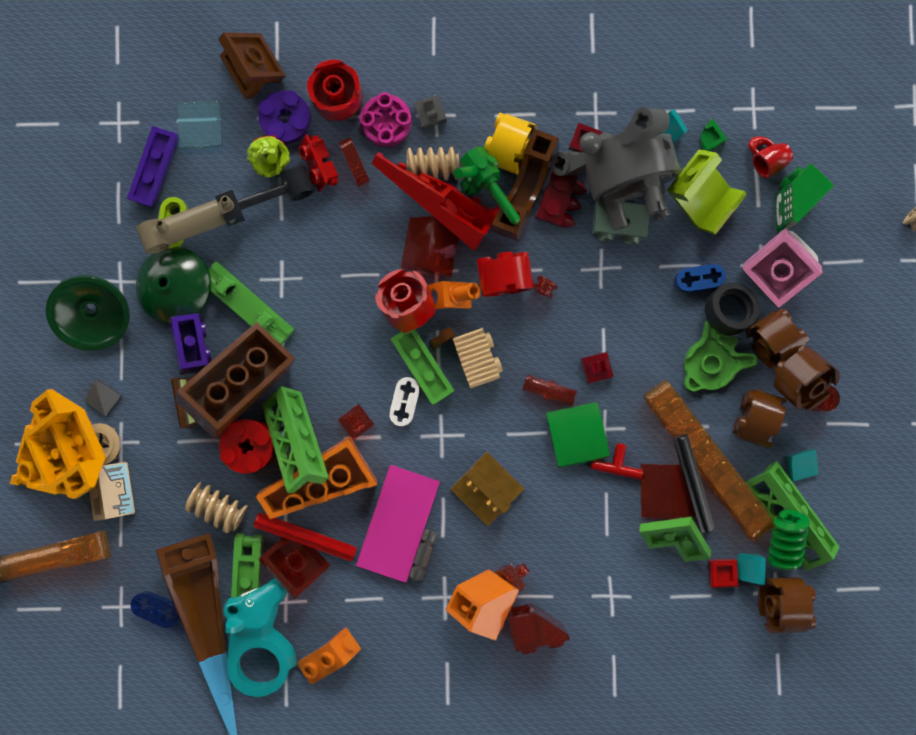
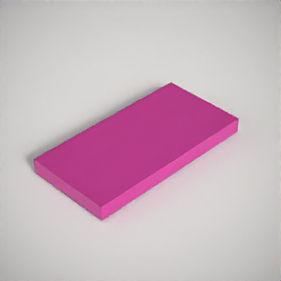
[356,465,440,583]

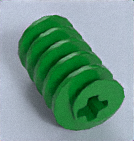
[767,509,810,570]

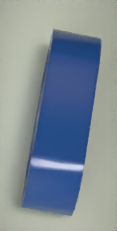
[674,264,726,293]

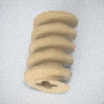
[407,147,459,180]
[185,482,248,533]

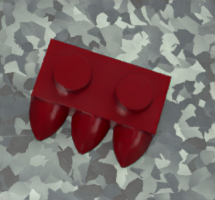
[536,171,588,228]

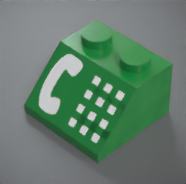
[775,163,834,233]

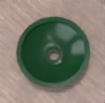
[136,247,211,324]
[46,275,130,351]

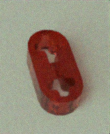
[338,137,370,187]

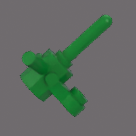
[454,146,520,225]

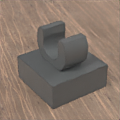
[414,94,447,129]

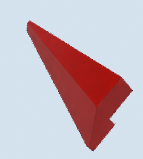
[371,152,500,251]

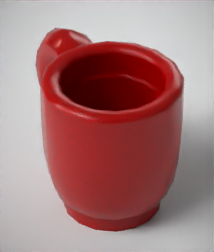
[748,136,793,179]

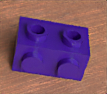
[170,313,211,375]

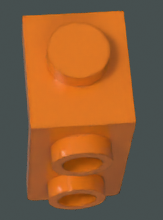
[297,627,361,684]

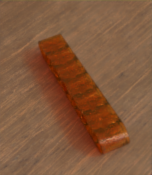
[643,379,775,542]

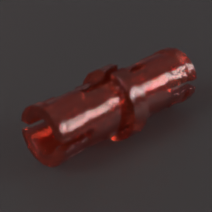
[522,374,577,406]

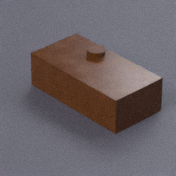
[175,322,295,439]

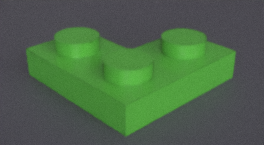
[639,517,711,562]

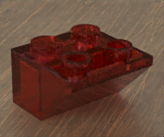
[507,603,570,654]

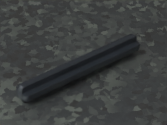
[673,434,714,533]

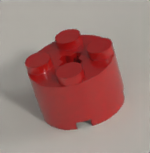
[307,59,363,121]
[477,252,534,297]
[375,269,435,333]
[219,420,276,474]

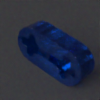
[130,591,180,628]

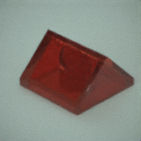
[401,216,459,277]
[640,463,695,519]
[258,538,330,600]

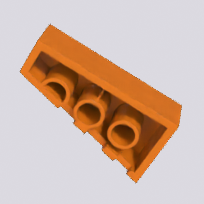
[256,436,377,519]

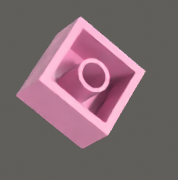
[743,228,822,308]

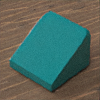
[662,109,687,143]
[785,449,818,482]
[737,553,766,585]

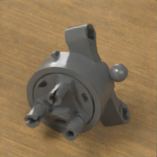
[551,108,681,231]

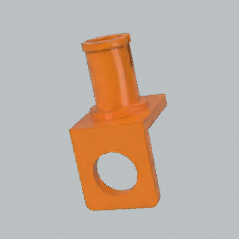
[428,281,480,310]

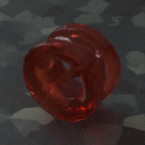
[533,275,558,299]

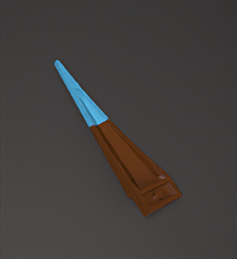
[155,533,237,735]

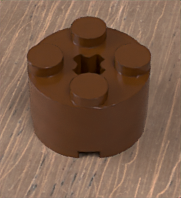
[746,308,810,369]
[774,346,840,411]
[731,388,787,449]
[758,577,816,634]

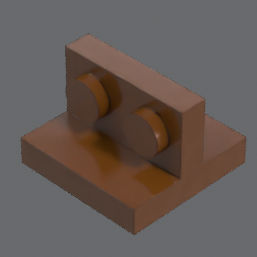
[218,32,286,99]

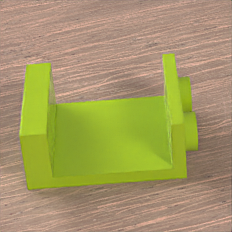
[666,149,747,235]

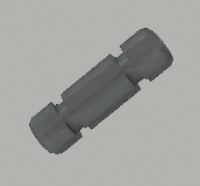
[409,529,438,581]

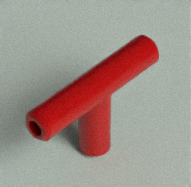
[590,443,643,480]

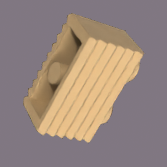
[453,328,503,389]

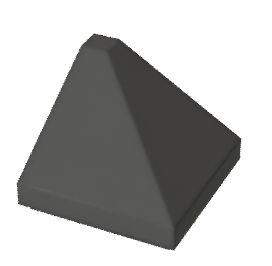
[84,379,122,416]

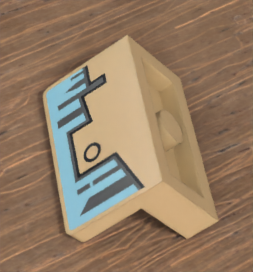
[89,462,135,521]

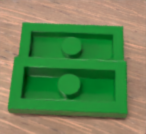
[546,402,610,468]

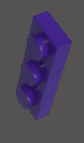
[127,126,180,209]

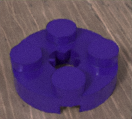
[258,90,311,144]

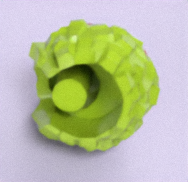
[247,135,290,178]

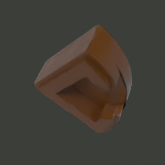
[429,327,455,351]

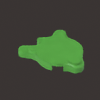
[683,321,758,392]

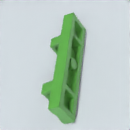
[209,261,295,345]

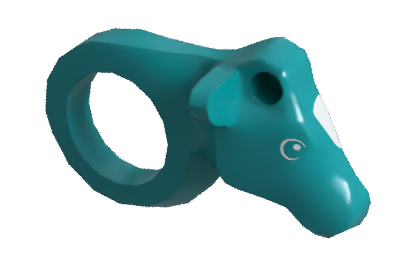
[223,579,297,697]

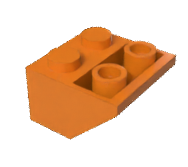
[445,569,519,640]

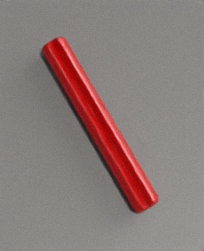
[254,513,356,561]

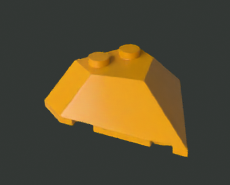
[9,389,106,499]

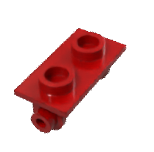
[299,135,339,192]

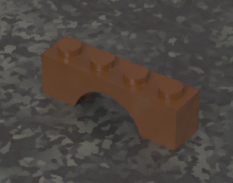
[492,129,559,242]

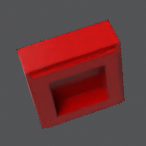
[708,559,738,588]

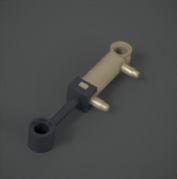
[136,166,315,254]

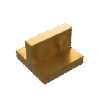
[450,452,524,526]

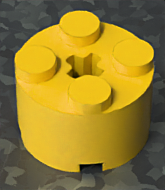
[484,113,537,175]

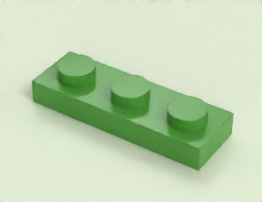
[391,329,455,405]

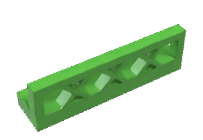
[262,386,329,493]
[744,461,840,571]

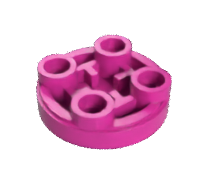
[359,92,412,147]

